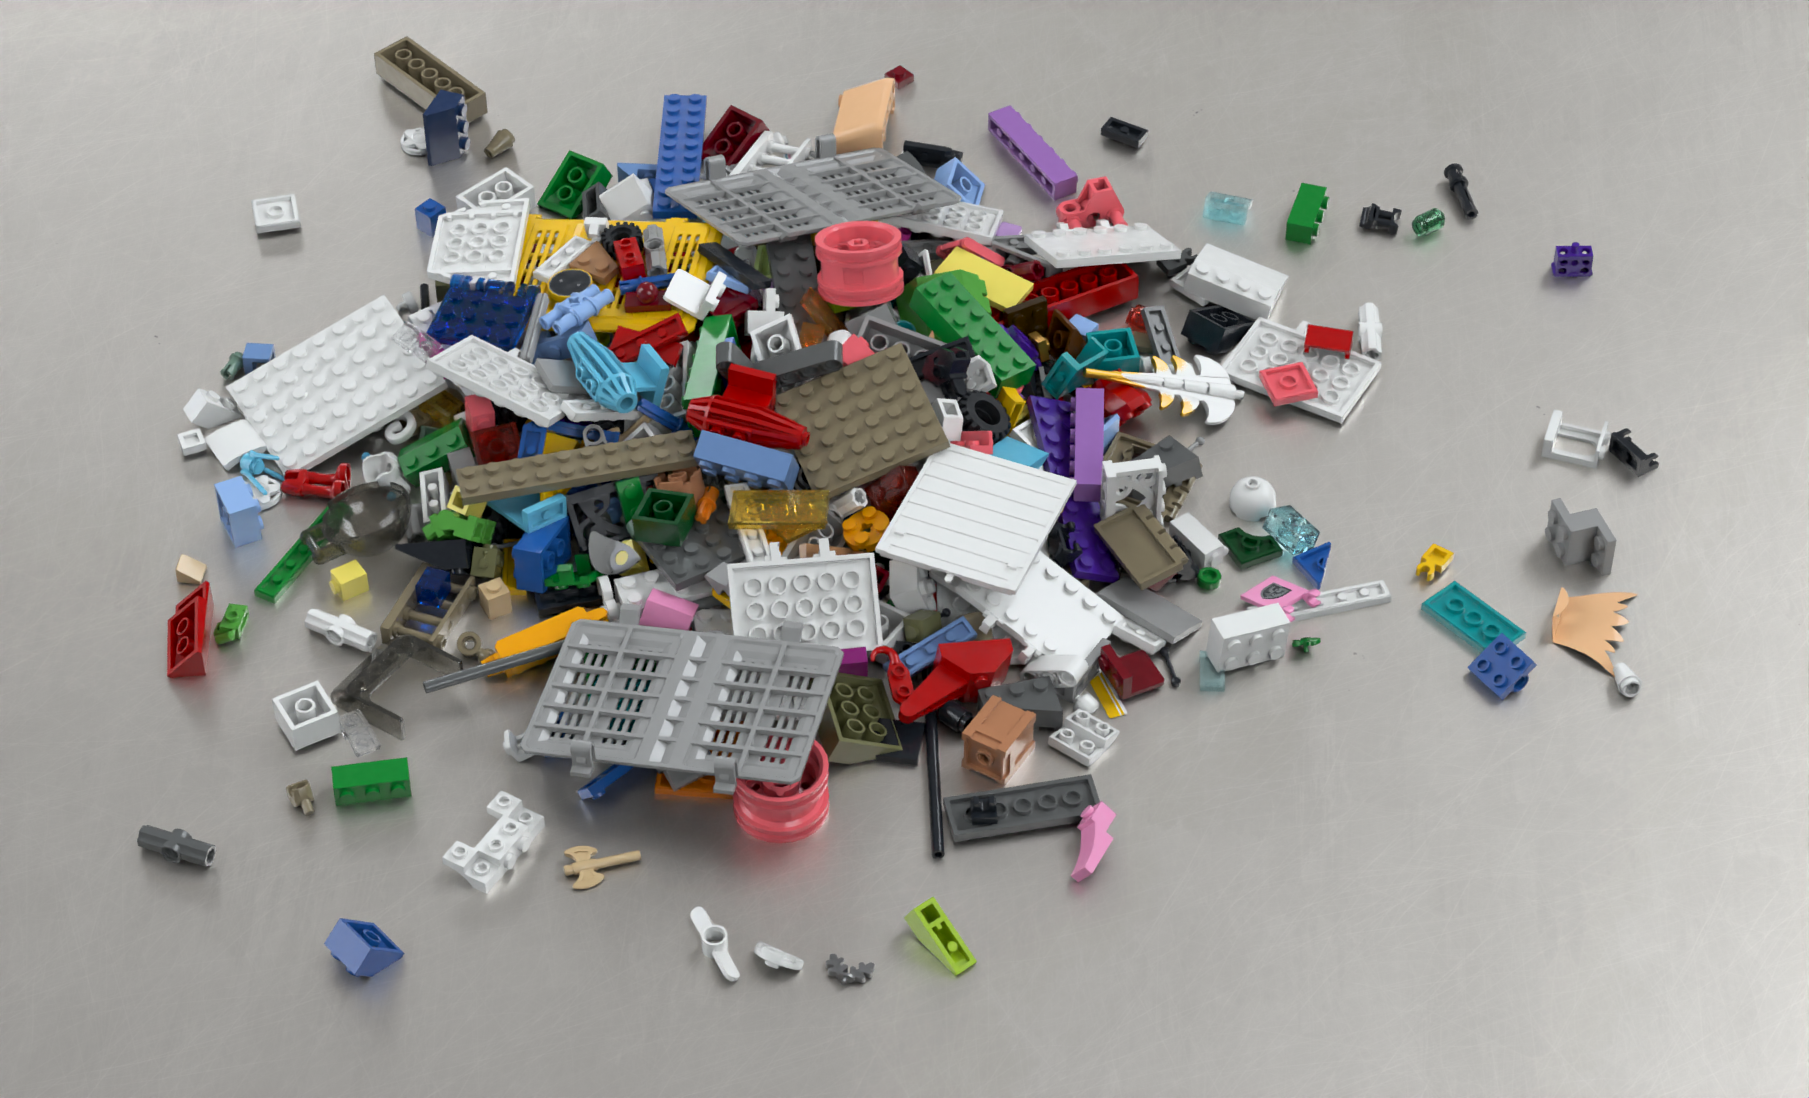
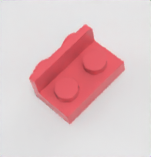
[950,431,993,455]

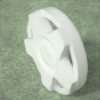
[400,127,427,156]
[245,475,282,510]

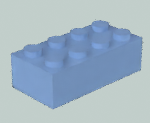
[693,430,800,495]

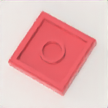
[1259,362,1318,407]

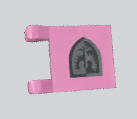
[1240,576,1321,622]

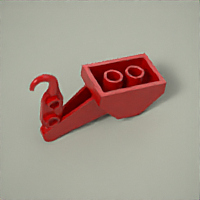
[870,638,1013,724]

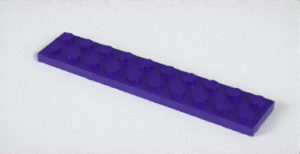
[1026,395,1119,583]

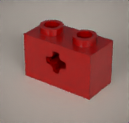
[613,237,646,281]

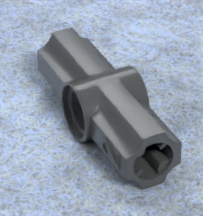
[137,825,216,867]

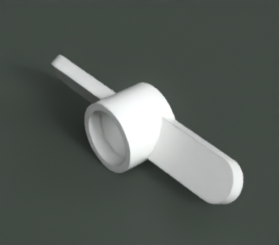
[691,906,740,981]

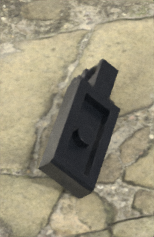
[903,140,963,168]

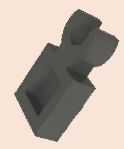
[1156,248,1198,277]

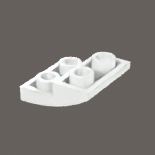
[204,419,268,471]
[1048,709,1119,767]

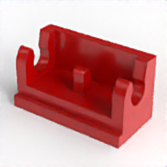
[1304,324,1353,359]

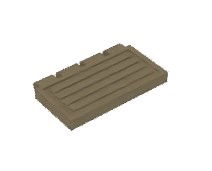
[1093,504,1189,591]

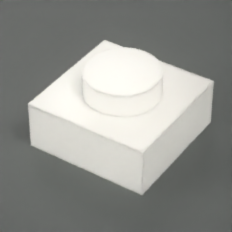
[177,428,207,456]

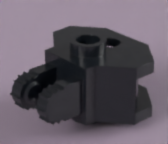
[922,347,971,400]

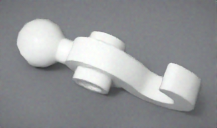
[596,575,621,623]

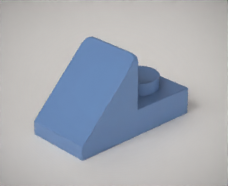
[617,163,657,182]

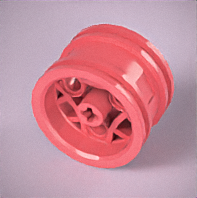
[815,221,904,307]

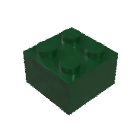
[632,488,696,547]

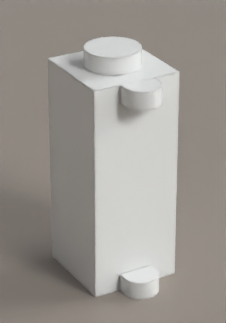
[1169,512,1229,569]

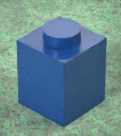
[415,198,446,238]

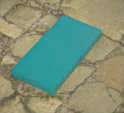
[1421,581,1526,653]

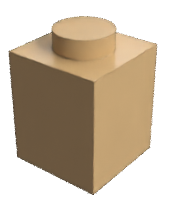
[478,577,512,620]

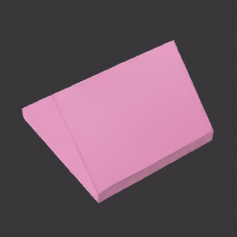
[639,588,699,630]

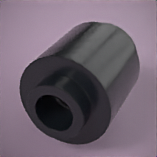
[938,700,974,733]

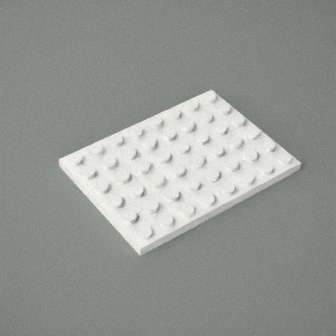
[226,295,448,475]

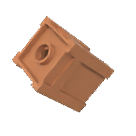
[961,695,1036,786]

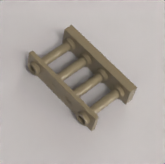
[380,562,478,658]

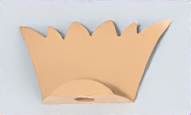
[1552,587,1638,677]

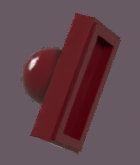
[624,282,672,313]

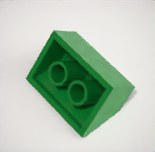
[398,417,477,488]

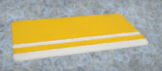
[1090,672,1127,718]

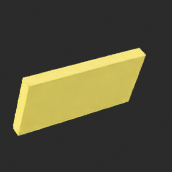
[934,246,1034,312]

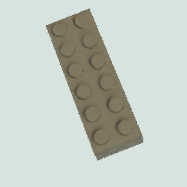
[374,36,488,123]

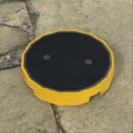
[547,269,593,303]

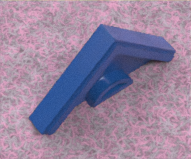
[1292,542,1331,590]

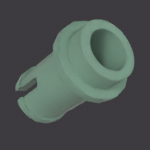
[220,352,244,381]

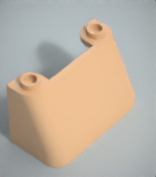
[833,78,895,155]

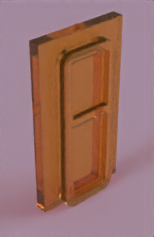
[800,286,849,337]

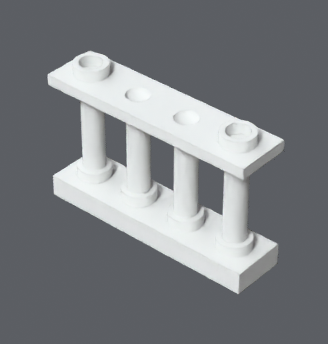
[729,130,814,175]

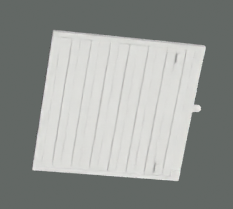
[875,443,1077,596]

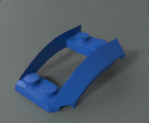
[517,421,620,501]

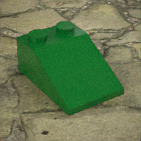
[537,150,613,219]

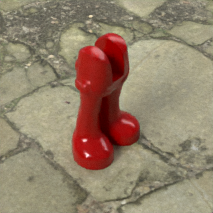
[281,463,351,502]

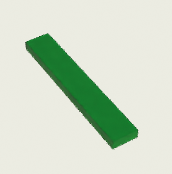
[254,500,353,604]

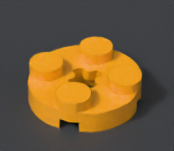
[842,506,890,552]

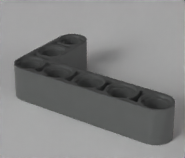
[716,340,843,389]

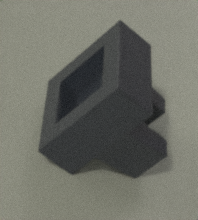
[970,795,998,825]

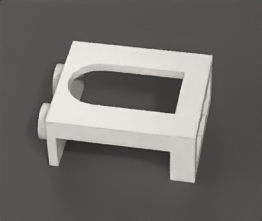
[1541,410,1611,469]

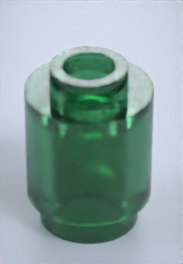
[1412,208,1445,236]

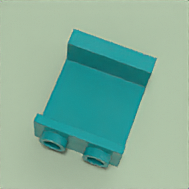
[1041,336,1109,400]

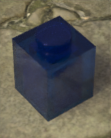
[415,566,451,609]

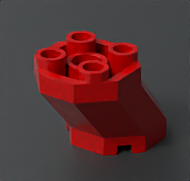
[1086,368,1152,427]

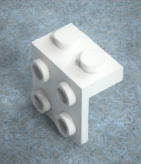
[663,269,727,321]

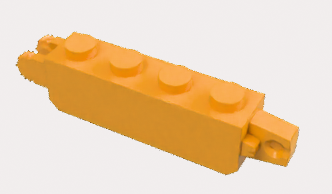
[481,607,609,678]

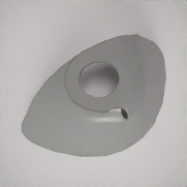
[588,531,641,575]

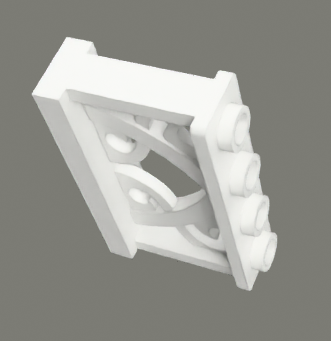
[1100,455,1167,527]

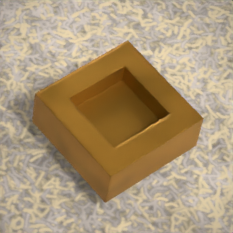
[1028,331,1050,362]

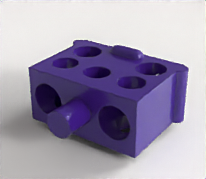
[1551,242,1594,277]

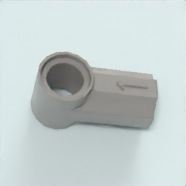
[400,503,428,543]

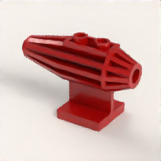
[686,363,810,450]

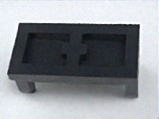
[1608,428,1659,477]

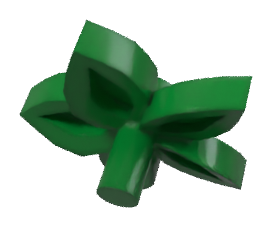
[1292,637,1321,653]

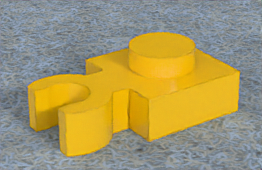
[1416,543,1454,581]

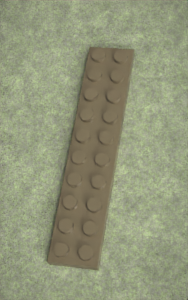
[456,430,698,506]

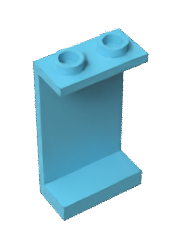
[487,493,567,534]

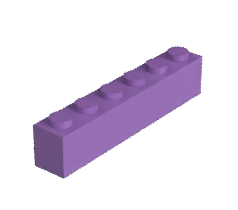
[988,105,1078,201]
[1069,388,1104,502]

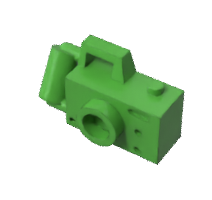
[213,603,249,645]

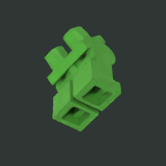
[422,510,497,544]

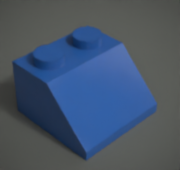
[324,918,405,977]

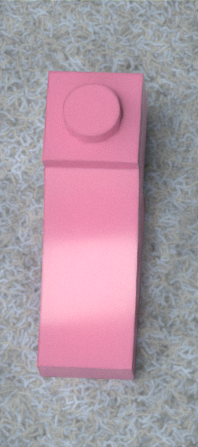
[1071,801,1117,882]

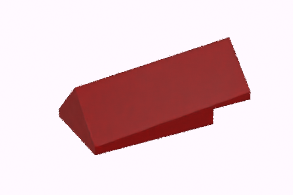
[167,581,214,678]

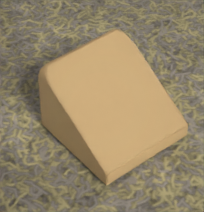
[175,554,207,584]

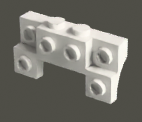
[442,791,545,894]

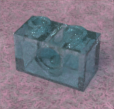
[1262,505,1320,555]

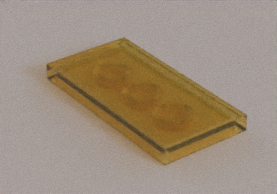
[728,490,830,529]

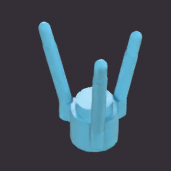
[240,450,285,495]

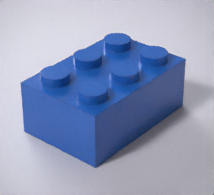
[512,516,572,594]

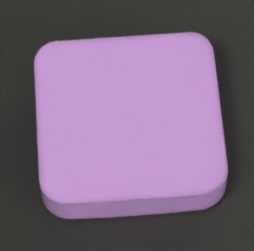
[996,222,1022,236]

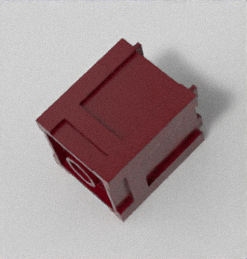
[692,284,759,346]

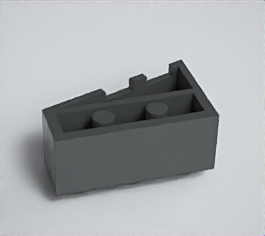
[1119,435,1203,501]
[977,676,1063,731]

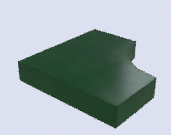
[1218,527,1283,570]

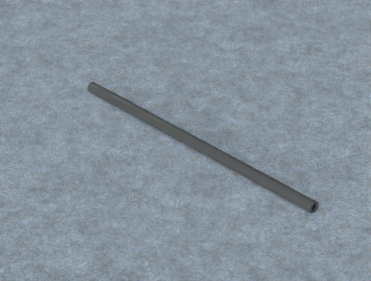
[423,595,724,694]

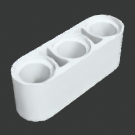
[1019,655,1089,688]

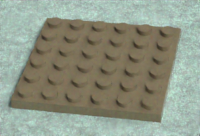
[774,343,950,504]

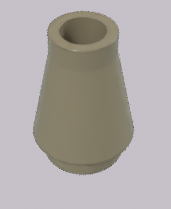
[484,129,515,159]

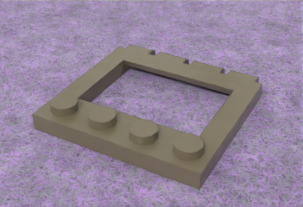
[1099,431,1203,523]

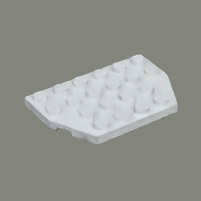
[427,198,531,291]

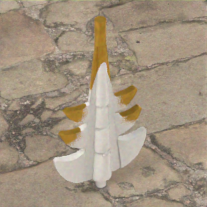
[1083,355,1245,425]

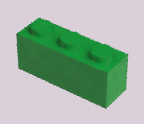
[1285,183,1330,245]
[331,757,412,806]

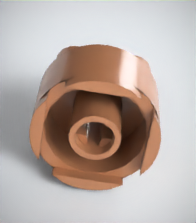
[654,466,705,510]

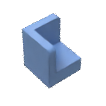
[242,343,276,375]

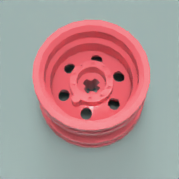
[733,736,829,844]

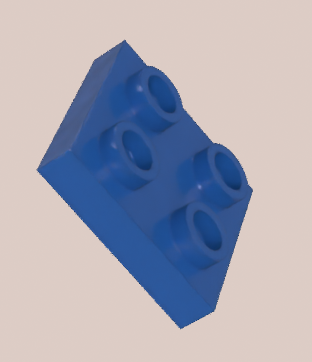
[1467,632,1537,701]

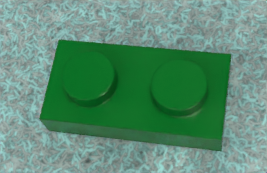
[614,476,644,525]

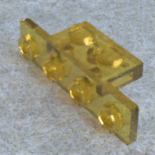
[418,390,465,427]

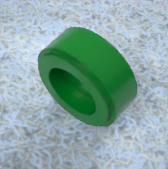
[1197,567,1221,590]

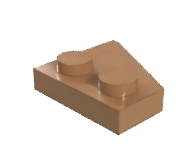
[569,241,619,285]

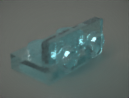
[1203,191,1253,225]

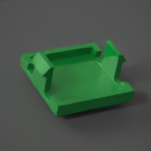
[544,554,605,590]

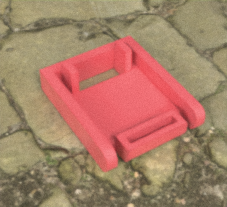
[936,237,1005,267]

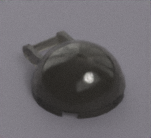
[300,481,412,565]

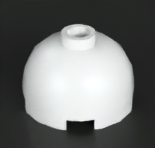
[1229,476,1276,522]

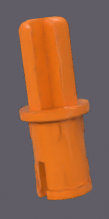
[695,486,719,524]

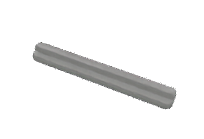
[519,293,550,363]

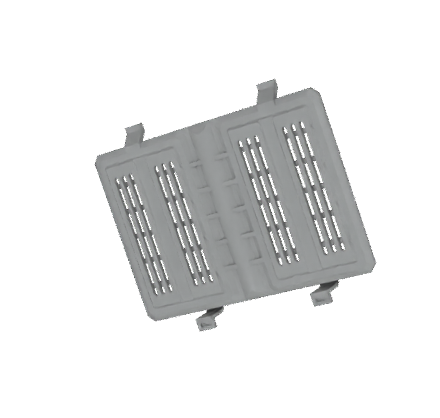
[665,133,961,247]
[520,603,844,795]

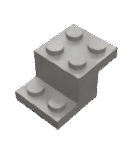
[1545,498,1617,576]

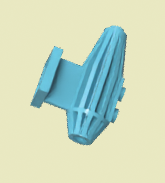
[567,332,670,414]

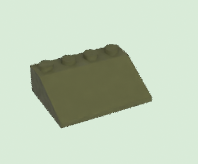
[806,672,903,764]

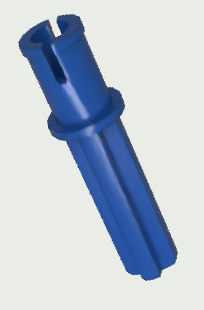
[619,273,675,295]
[636,398,697,441]

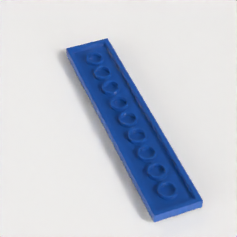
[652,94,707,219]

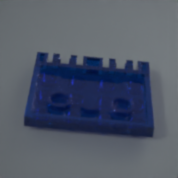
[425,274,541,352]

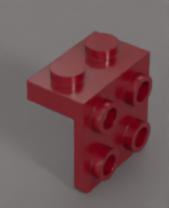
[1098,644,1165,700]

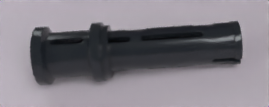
[1444,163,1478,220]

